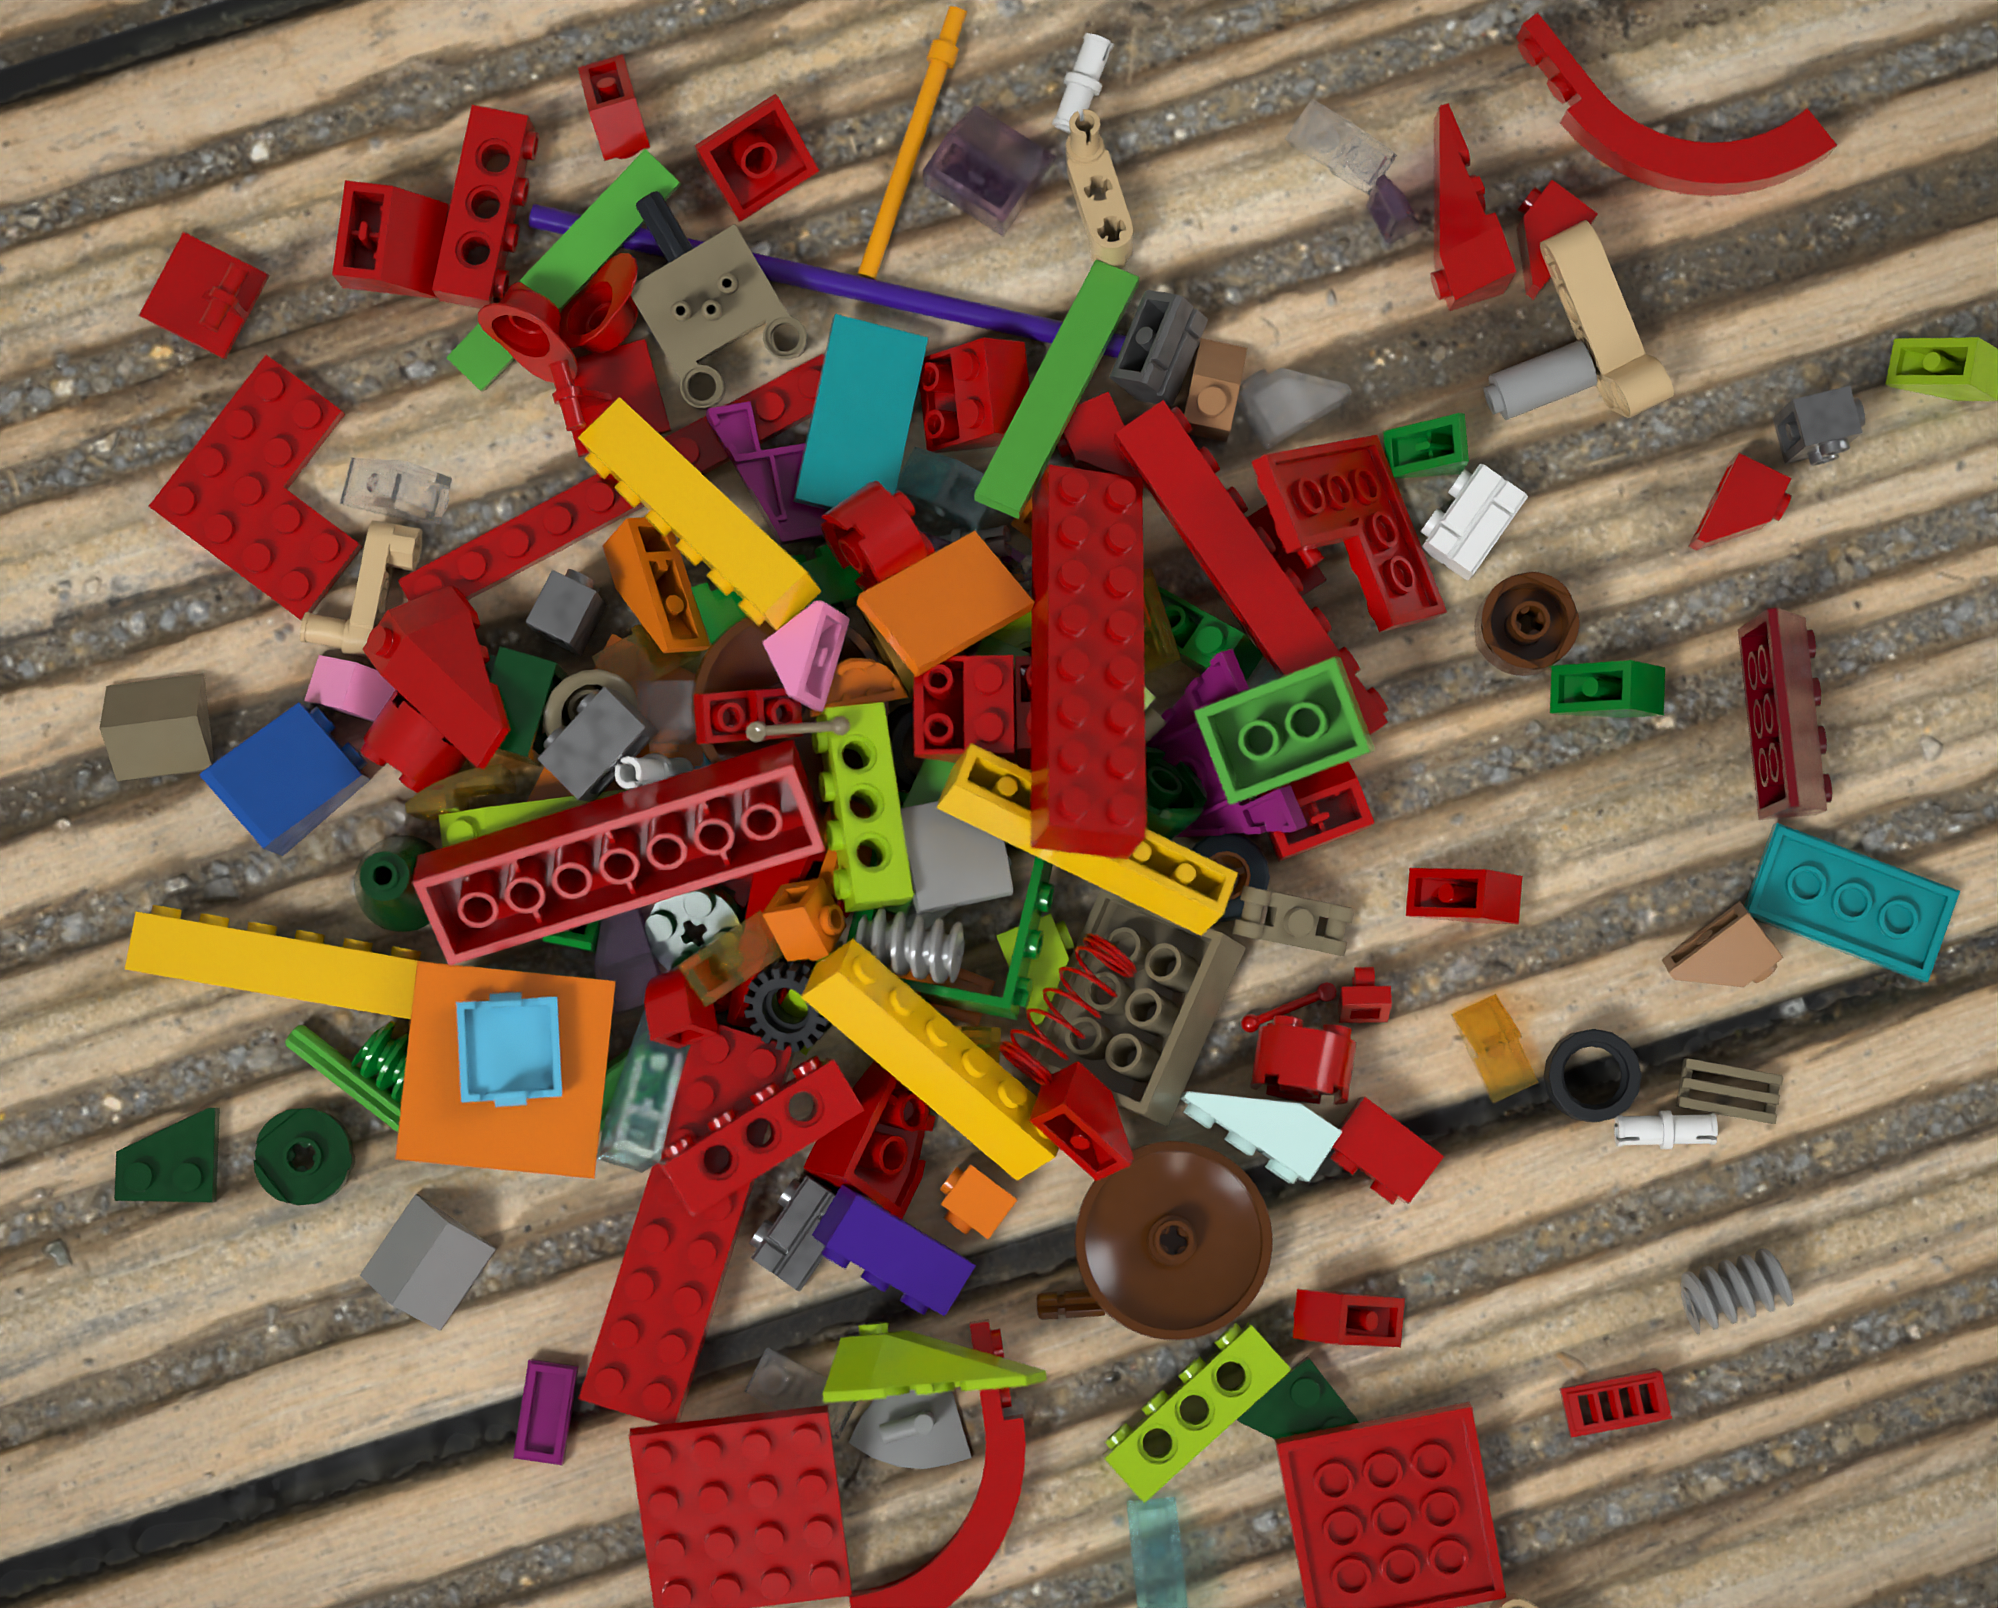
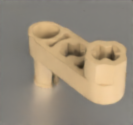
[1066,109,1133,269]
[300,520,422,658]

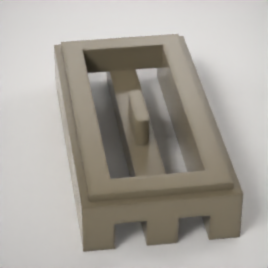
[1676,1058,1783,1124]

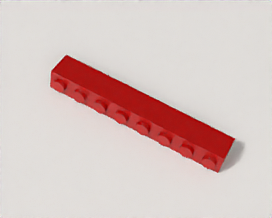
[1113,400,1389,736]

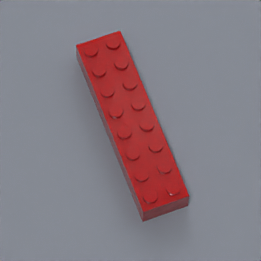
[1031,465,1146,860]
[412,739,825,966]
[579,1024,796,1425]

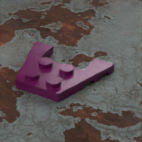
[706,401,829,545]
[1145,649,1307,837]

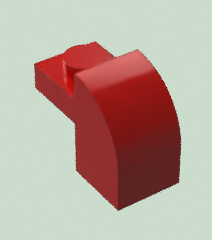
[645,959,733,1049]

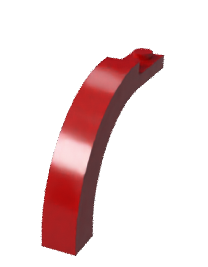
[1516,12,1837,196]
[849,1319,1026,1608]

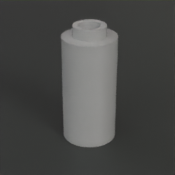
[1484,340,1597,420]

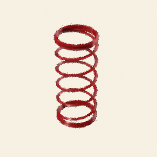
[999,933,1137,1086]

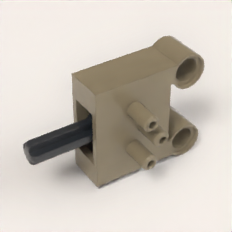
[630,191,808,409]

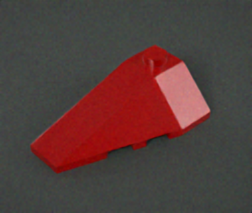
[362,585,510,770]
[803,1025,956,1219]

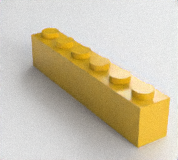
[578,397,821,631]
[936,744,1238,936]
[125,905,424,1019]
[801,939,1059,1181]

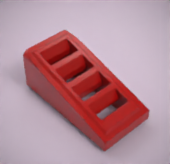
[1559,1368,1672,1438]

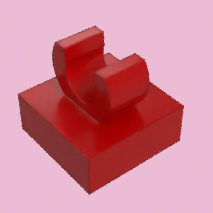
[1338,967,1392,1023]

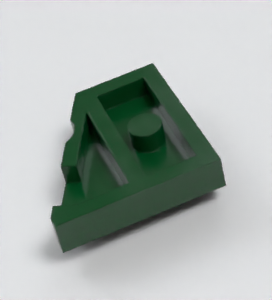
[114,1108,220,1202]
[1237,1356,1360,1439]

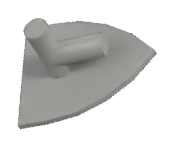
[849,1390,972,1469]

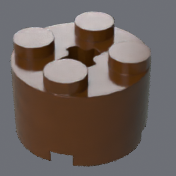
[1474,572,1580,676]

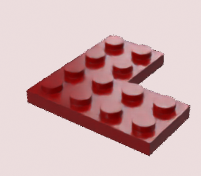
[148,355,363,621]
[1251,435,1447,632]

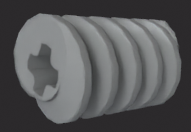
[856,908,964,983]
[1681,1248,1794,1335]

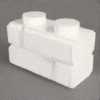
[1421,463,1528,581]

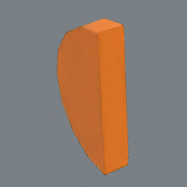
[809,658,908,717]

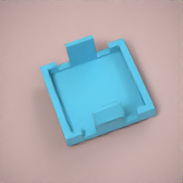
[456,992,563,1107]

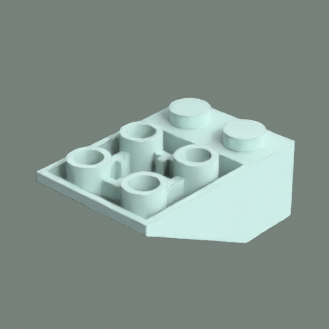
[1180,1092,1342,1184]

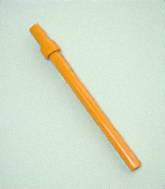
[857,6,967,280]

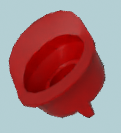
[559,253,638,353]
[478,282,578,383]

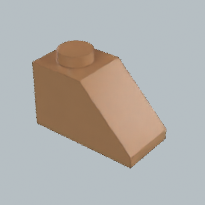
[1184,338,1247,442]
[1662,901,1783,987]

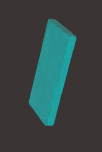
[793,314,928,510]
[1744,823,1960,983]

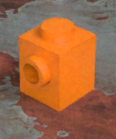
[762,878,847,962]
[939,1164,1018,1239]

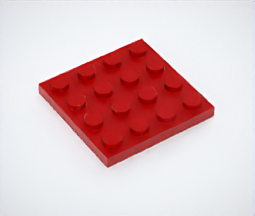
[1274,1402,1507,1608]
[629,1405,852,1608]

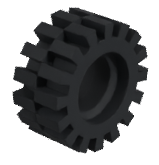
[744,956,833,1052]

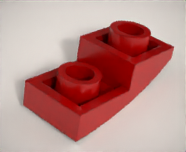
[694,688,803,744]

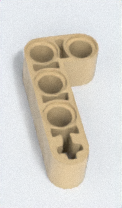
[1540,220,1674,418]

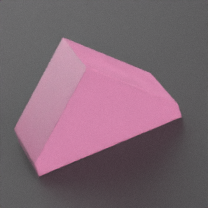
[762,601,850,712]
[304,655,396,722]

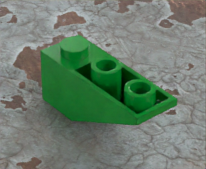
[1144,578,1263,681]

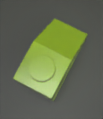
[1885,337,1998,401]
[996,914,1074,1026]

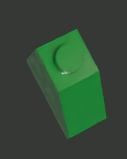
[1550,660,1666,718]

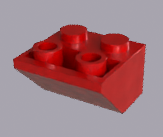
[332,180,450,299]
[919,337,1030,454]
[914,655,1016,764]
[1254,760,1375,862]

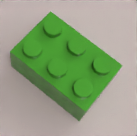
[1194,657,1375,805]

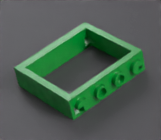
[846,791,1054,1020]

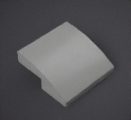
[900,801,1013,915]

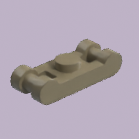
[1233,885,1355,956]

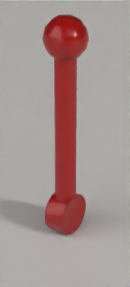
[1241,982,1337,1033]

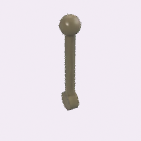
[746,716,850,742]

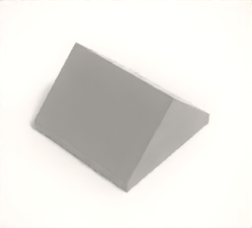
[360,1194,497,1331]

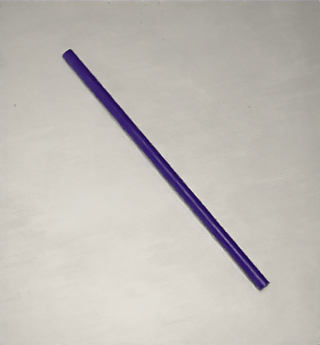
[529,204,1126,358]

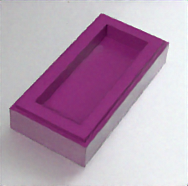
[513,1359,579,1465]

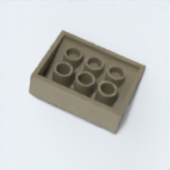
[1029,888,1246,1127]

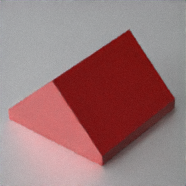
[694,94,819,222]

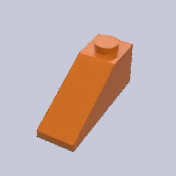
[602,517,710,653]

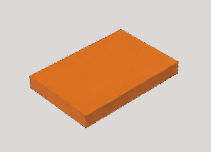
[856,531,1035,677]

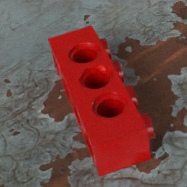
[432,105,539,309]
[658,1055,864,1217]

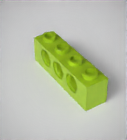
[811,702,914,912]
[1103,1322,1291,1503]

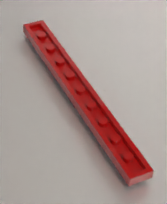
[398,353,824,601]

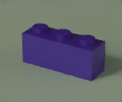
[812,1184,976,1316]

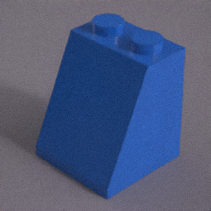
[199,702,371,856]

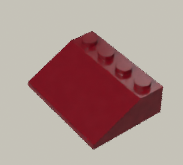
[1738,608,1832,820]

